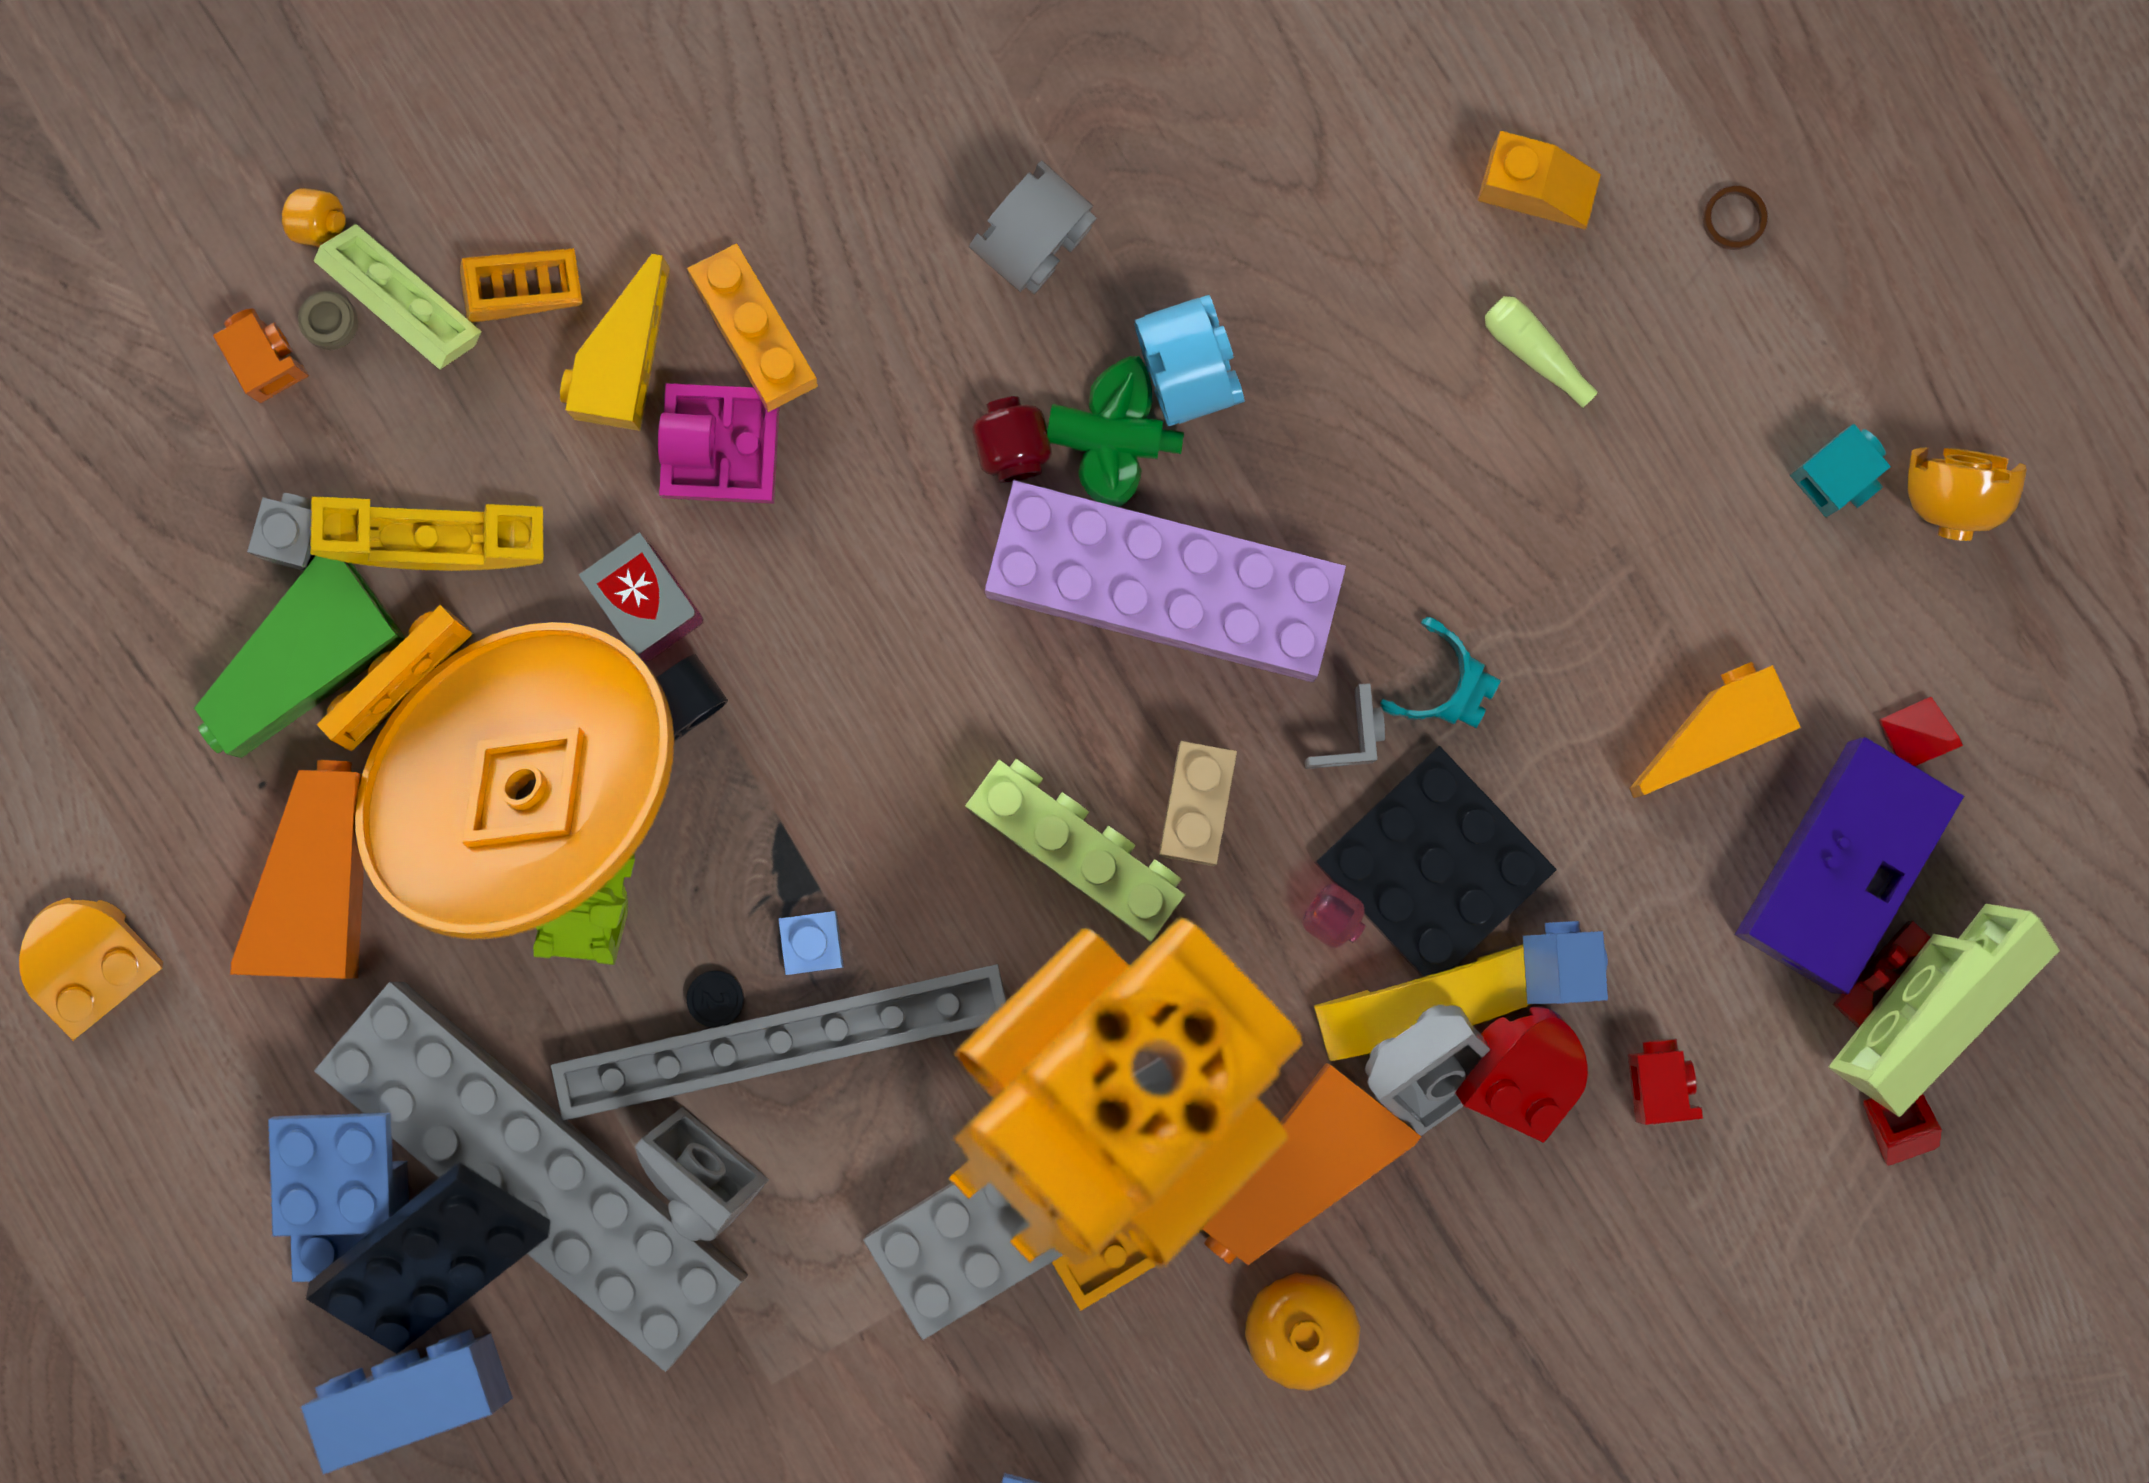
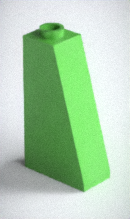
[194,556,406,758]

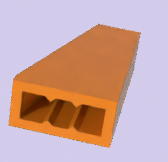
[230,760,364,979]
[1202,1063,1422,1265]

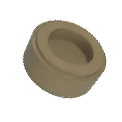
[298,291,358,350]

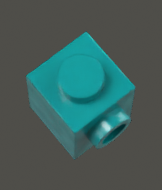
[1790,424,1891,518]

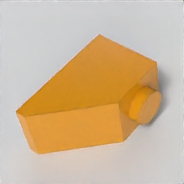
[1478,131,1601,229]

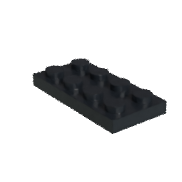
[306,1162,551,1354]

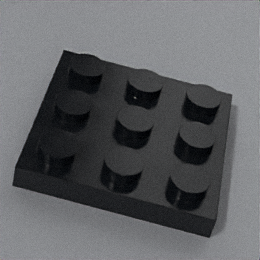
[1314,746,1557,977]

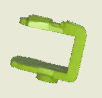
[533,853,635,965]

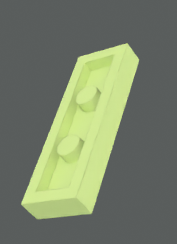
[314,224,482,370]

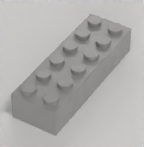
[863,1057,1173,1340]

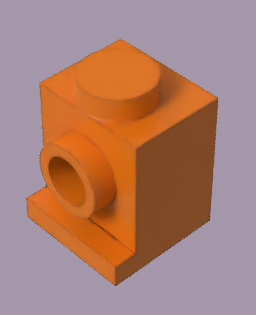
[213,308,309,403]

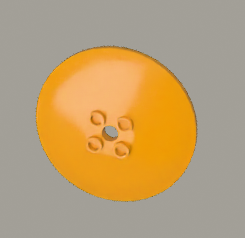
[355,622,674,939]

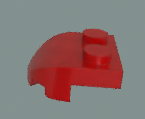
[1455,1007,1588,1143]

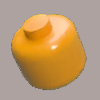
[282,188,346,247]

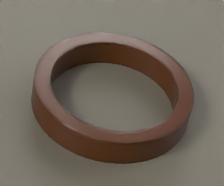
[1703,186,1768,250]

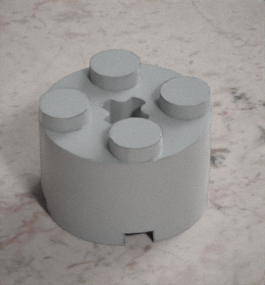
[969,161,1097,294]

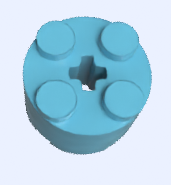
[1134,295,1245,426]

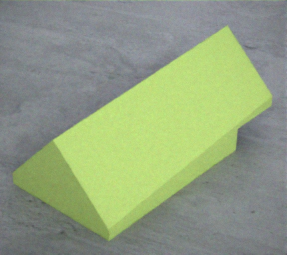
[1828,904,2060,1117]

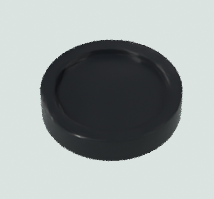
[687,971,744,1028]

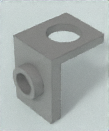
[1304,683,1385,769]

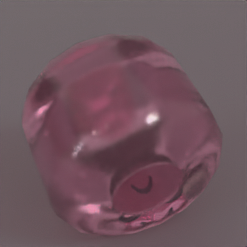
[1302,884,1365,948]

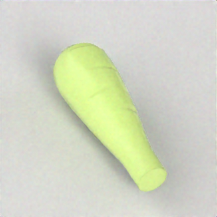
[1485,296,1598,408]

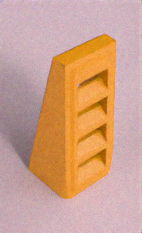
[460,248,582,322]

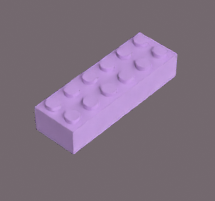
[985,480,1346,682]

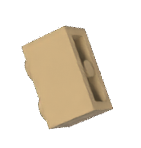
[1159,741,1237,866]

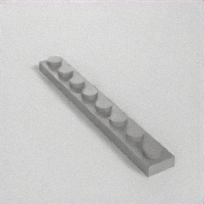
[551,964,1007,1121]

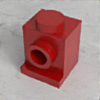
[1628,1039,1703,1125]

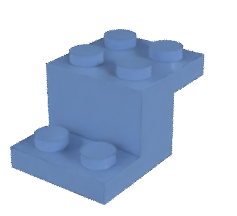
[269,1113,409,1282]

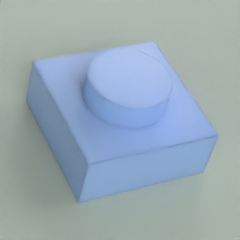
[779,911,844,975]

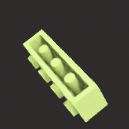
[965,759,1185,942]

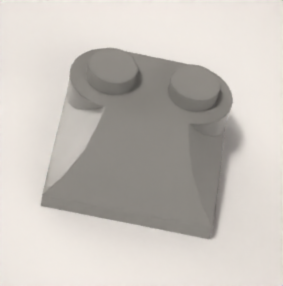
[1365,1005,1490,1136]
[635,1107,769,1241]

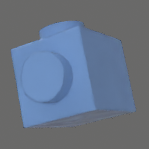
[1523,921,1608,1004]

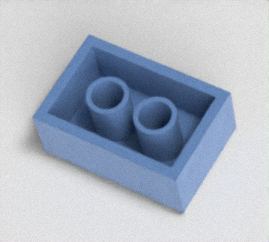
[301,1329,513,1474]

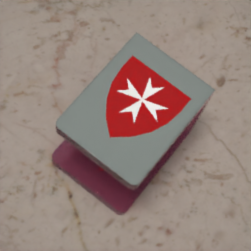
[579,532,704,661]

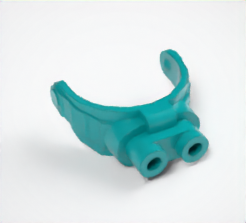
[1380,617,1501,728]

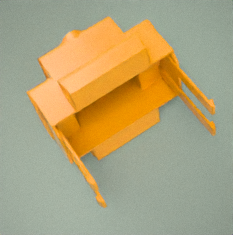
[948,918,1303,1268]

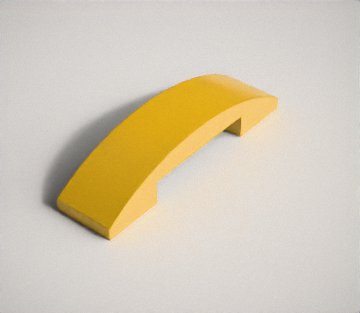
[310,496,544,571]
[1314,945,1532,1061]

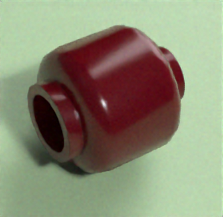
[972,396,1052,483]

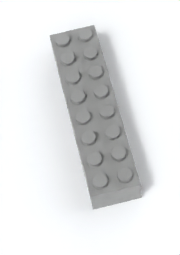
[314,982,748,1372]

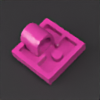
[658,383,780,504]

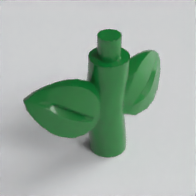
[1047,356,1184,507]

